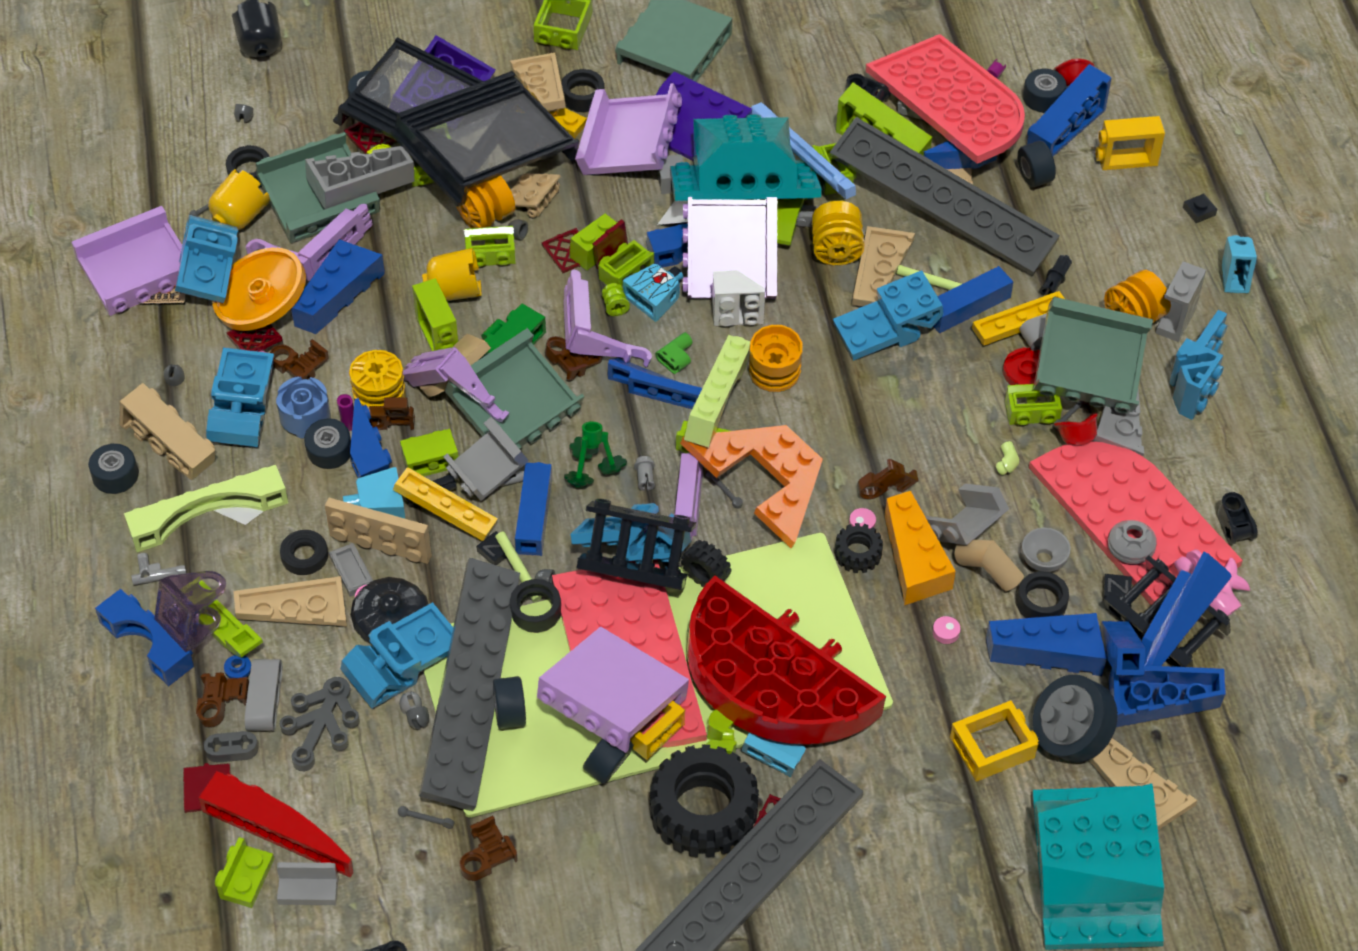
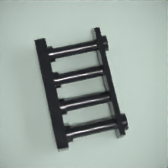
[576,499,697,590]
[1104,555,1231,667]

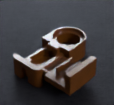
[544,336,603,380]
[270,339,329,379]
[368,397,415,430]
[857,459,919,500]
[196,672,249,727]
[460,815,518,881]

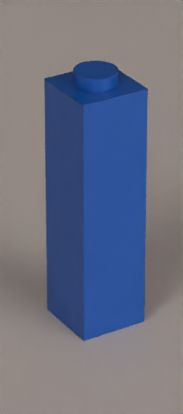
[933,266,1013,334]
[515,462,552,556]
[1101,621,1146,675]

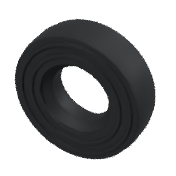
[280,530,328,575]

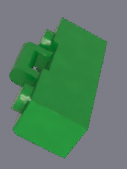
[479,303,546,360]

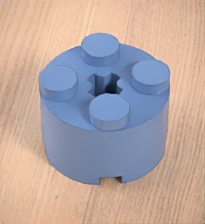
[276,377,331,438]

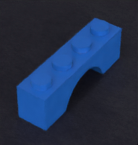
[95,589,194,687]

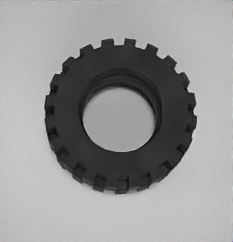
[650,744,759,858]

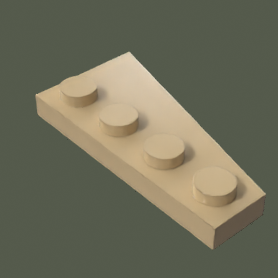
[510,53,566,111]
[1089,738,1197,830]

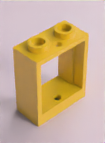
[1095,116,1165,170]
[950,700,1039,782]
[630,701,685,760]

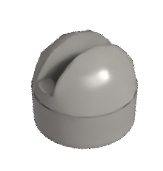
[399,691,422,715]

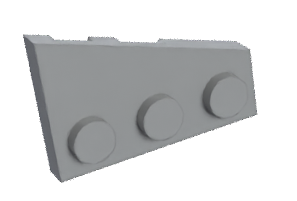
[1093,390,1144,456]

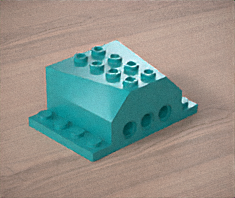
[670,114,821,201]
[1033,783,1164,950]

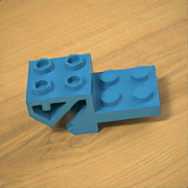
[175,215,238,303]
[833,270,944,361]
[1169,310,1228,420]
[206,347,274,447]
[570,503,691,564]
[340,603,453,709]

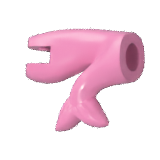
[1174,549,1250,616]

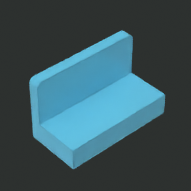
[742,733,806,777]

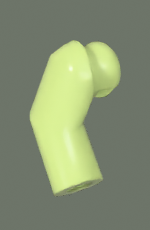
[996,441,1019,475]

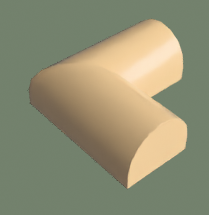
[954,540,1024,591]

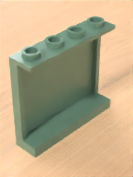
[615,0,732,82]
[256,132,380,243]
[1033,297,1153,413]
[445,328,584,450]

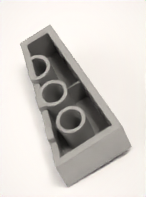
[305,146,414,209]

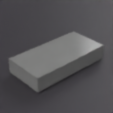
[329,543,373,597]

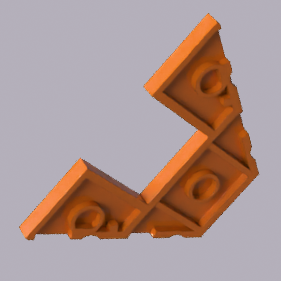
[680,425,823,548]

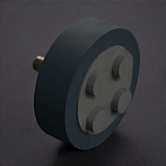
[1033,674,1118,762]

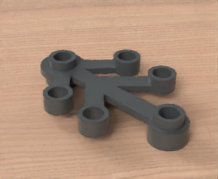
[279,677,359,772]

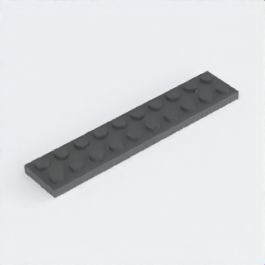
[830,117,1060,276]
[419,557,520,811]
[635,759,863,951]

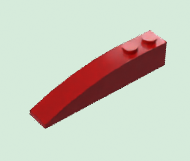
[199,771,353,878]

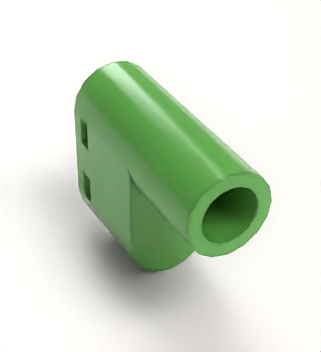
[655,332,693,374]

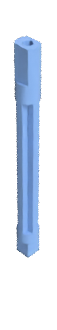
[751,102,856,199]

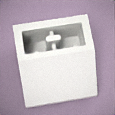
[712,270,765,326]

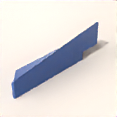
[608,358,727,414]
[1142,552,1232,666]

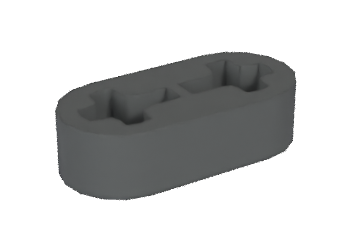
[204,731,259,762]

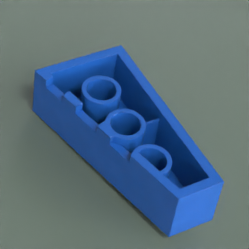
[1027,64,1112,156]
[291,239,385,334]
[986,613,1107,676]
[1109,666,1226,727]

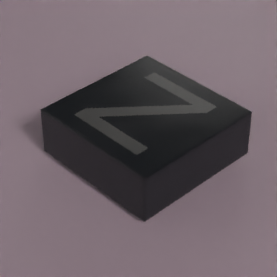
[476,531,514,565]
[1103,574,1132,601]

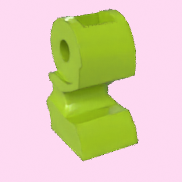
[706,710,737,754]

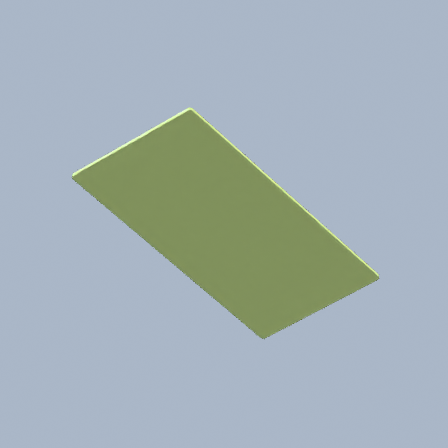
[423,533,893,818]

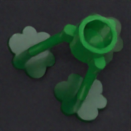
[564,421,627,488]

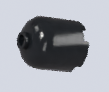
[232,0,281,58]

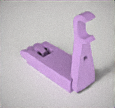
[246,204,372,281]
[563,270,652,367]
[403,347,509,422]
[644,453,703,540]

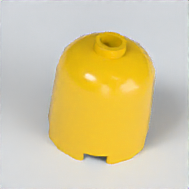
[208,169,270,230]
[422,248,482,301]

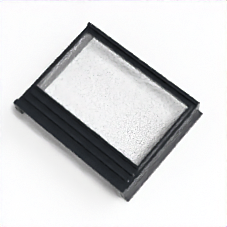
[333,37,518,178]
[390,71,580,207]

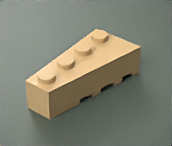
[119,383,215,480]

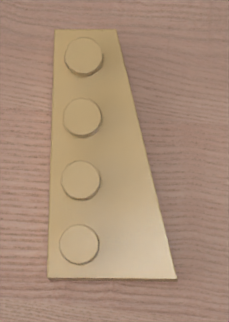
[852,226,915,306]
[233,576,347,626]

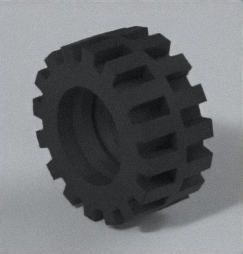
[835,523,883,574]
[681,540,732,588]

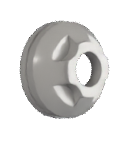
[1108,520,1157,564]
[1022,527,1070,572]

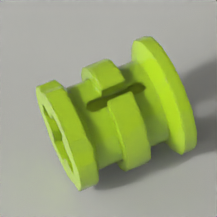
[602,283,630,316]

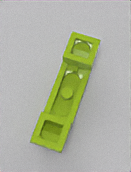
[777,198,807,246]
[178,578,263,658]

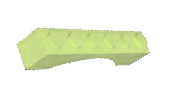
[684,335,750,448]
[124,465,288,552]

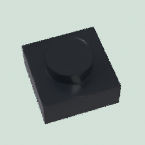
[1183,194,1217,223]

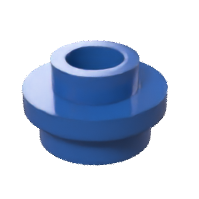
[224,655,251,678]

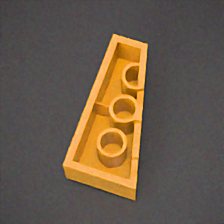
[884,490,956,606]

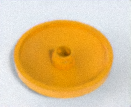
[212,247,306,331]

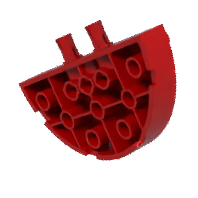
[687,576,886,744]

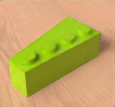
[836,83,932,156]

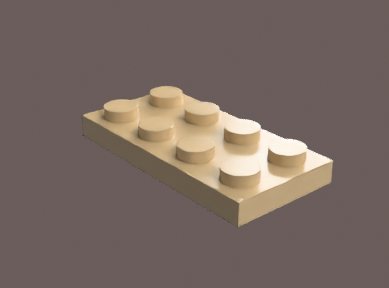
[325,498,432,564]

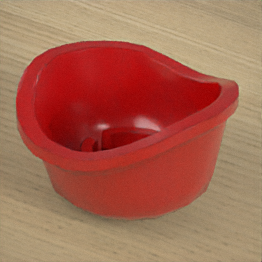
[1054,58,1095,88]
[1054,413,1098,446]

